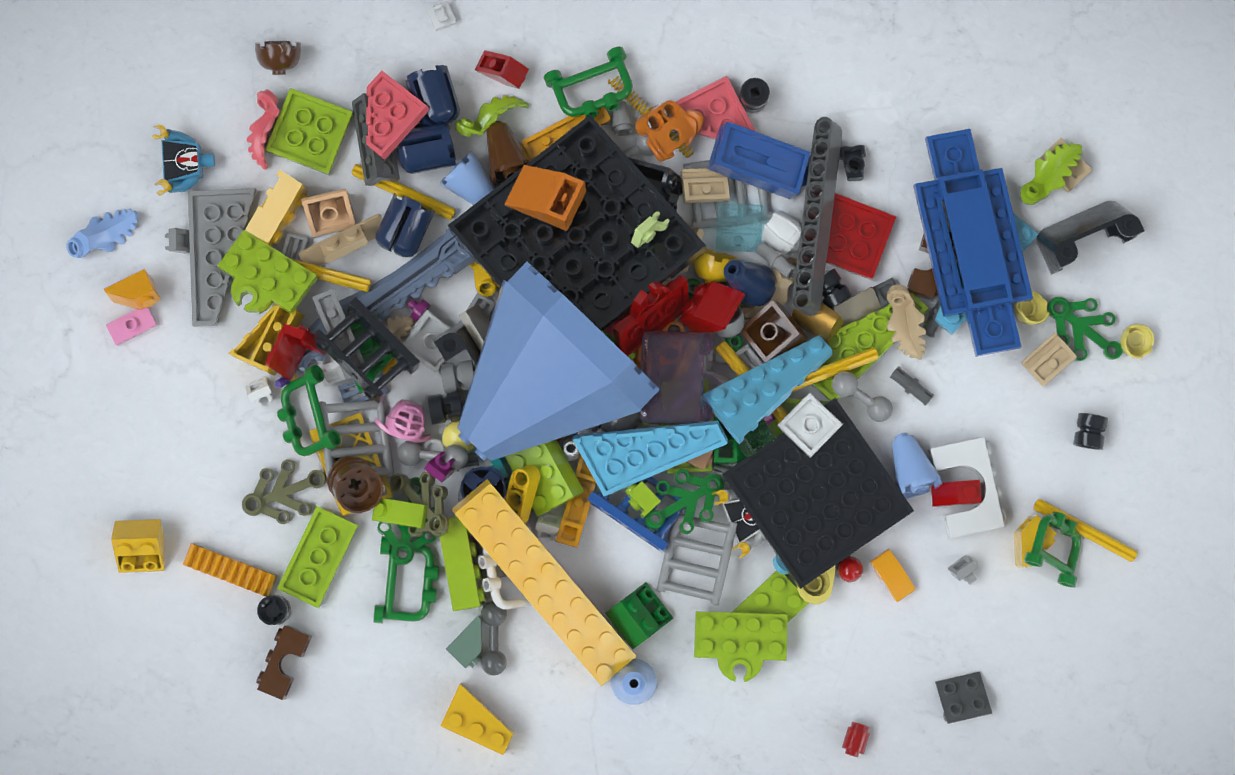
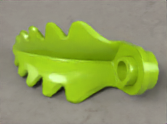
[455,95,529,137]
[1020,142,1083,205]

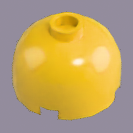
[693,249,739,284]

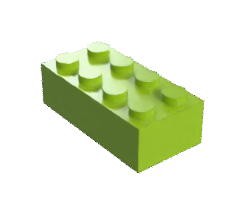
[505,439,584,517]
[440,516,486,611]

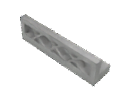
[312,289,368,385]

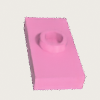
[106,307,157,346]

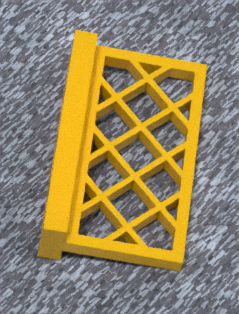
[309,412,394,518]

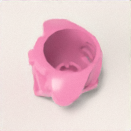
[374,399,431,443]

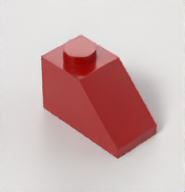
[475,50,529,89]
[931,480,982,507]

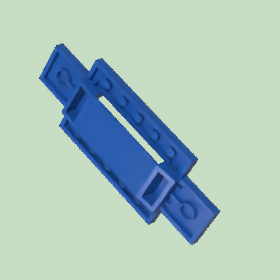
[913,129,1033,357]

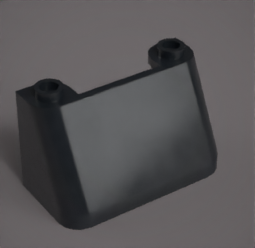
[1036,201,1145,275]

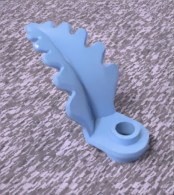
[67,208,138,258]

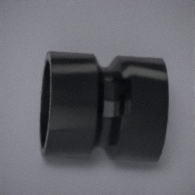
[739,78,770,113]
[822,268,853,309]
[428,391,463,425]
[1073,413,1108,450]
[257,595,291,625]

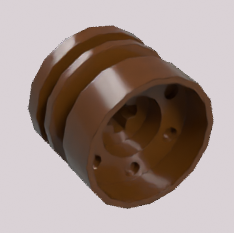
[327,456,383,513]

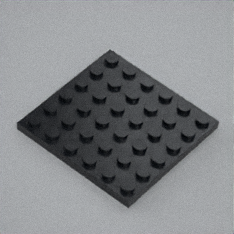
[722,397,914,589]

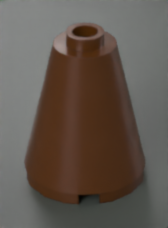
[486,121,531,186]

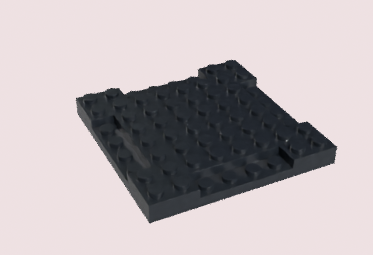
[448,115,707,331]

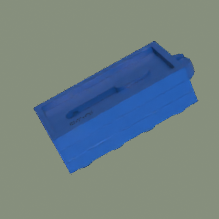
[707,121,811,199]

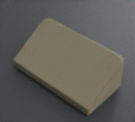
[832,287,882,328]

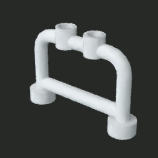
[478,523,535,609]

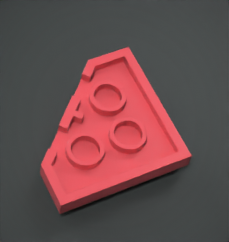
[366,70,429,160]
[676,76,756,140]

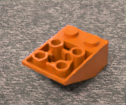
[505,165,586,231]

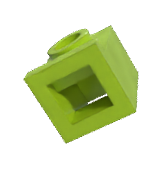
[625,481,661,518]

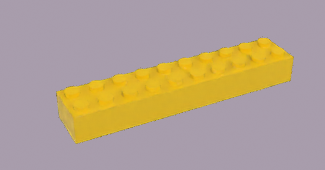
[452,479,636,686]

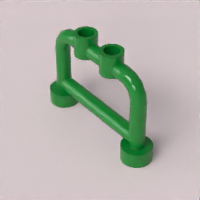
[543,46,633,118]
[277,365,342,457]
[1024,512,1081,588]
[373,536,439,624]

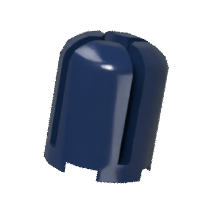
[405,65,460,126]
[397,121,457,174]
[375,193,435,257]
[458,466,506,502]

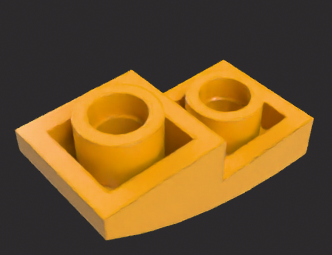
[870,549,916,602]

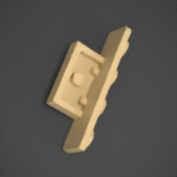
[299,214,382,266]

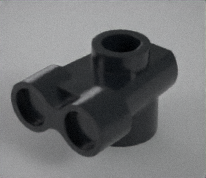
[839,145,866,182]

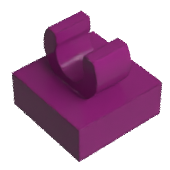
[424,451,455,483]

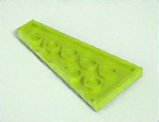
[812,293,929,401]

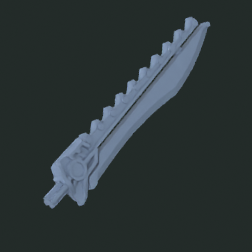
[297,228,475,372]

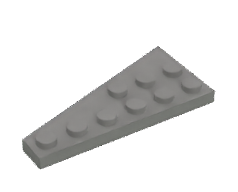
[188,188,257,327]

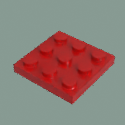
[812,193,897,280]

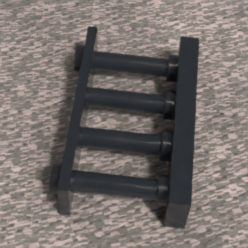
[314,297,420,404]

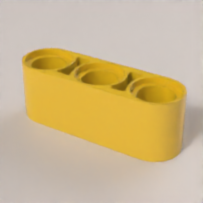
[505,465,540,524]

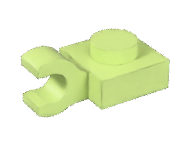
[631,212,669,248]

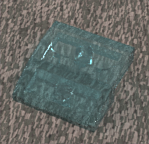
[715,203,763,252]

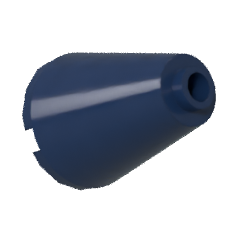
[724,259,776,307]

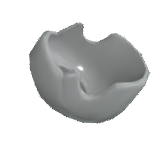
[714,307,745,338]

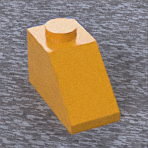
[104,269,161,310]

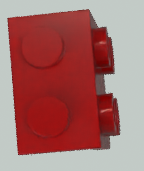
[266,323,326,380]

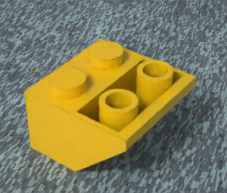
[1014,515,1057,568]
[111,519,165,573]

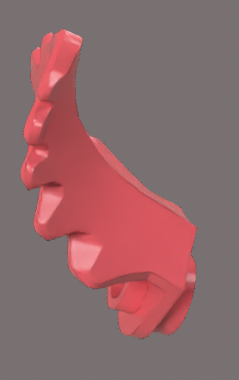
[246,89,280,170]

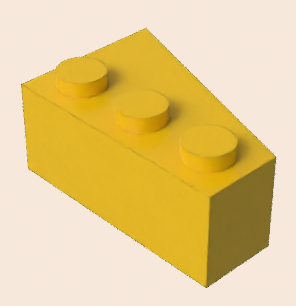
[440,683,514,755]

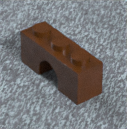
[907,232,954,301]
[256,625,312,700]

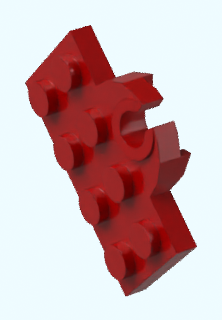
[613,275,689,357]

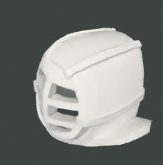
[761,208,803,257]

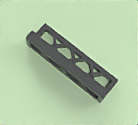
[352,93,400,186]

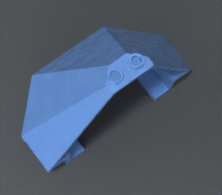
[457,262,660,461]

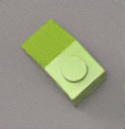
[372,498,428,528]

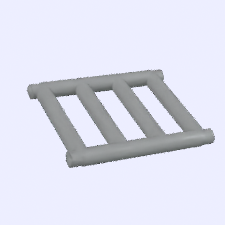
[683,160,773,229]
[319,397,394,479]
[657,512,737,606]

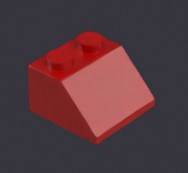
[679,281,745,337]

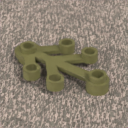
[242,460,326,524]
[390,472,449,537]

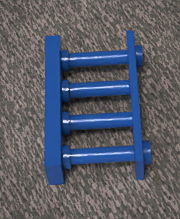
[587,476,687,552]

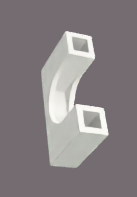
[928,437,1007,539]

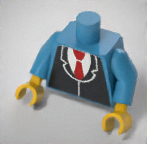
[152,125,215,196]

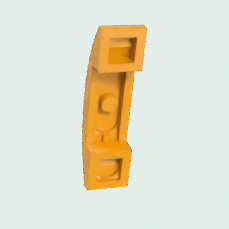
[555,455,596,548]

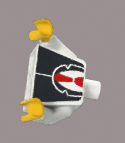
[712,489,765,559]

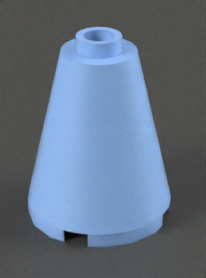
[440,151,496,205]
[892,433,942,499]
[611,659,657,705]

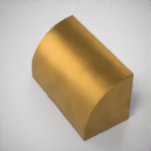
[792,301,844,344]

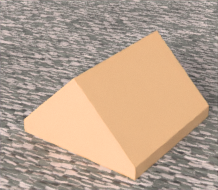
[301,189,356,237]

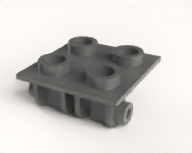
[935,672,992,724]

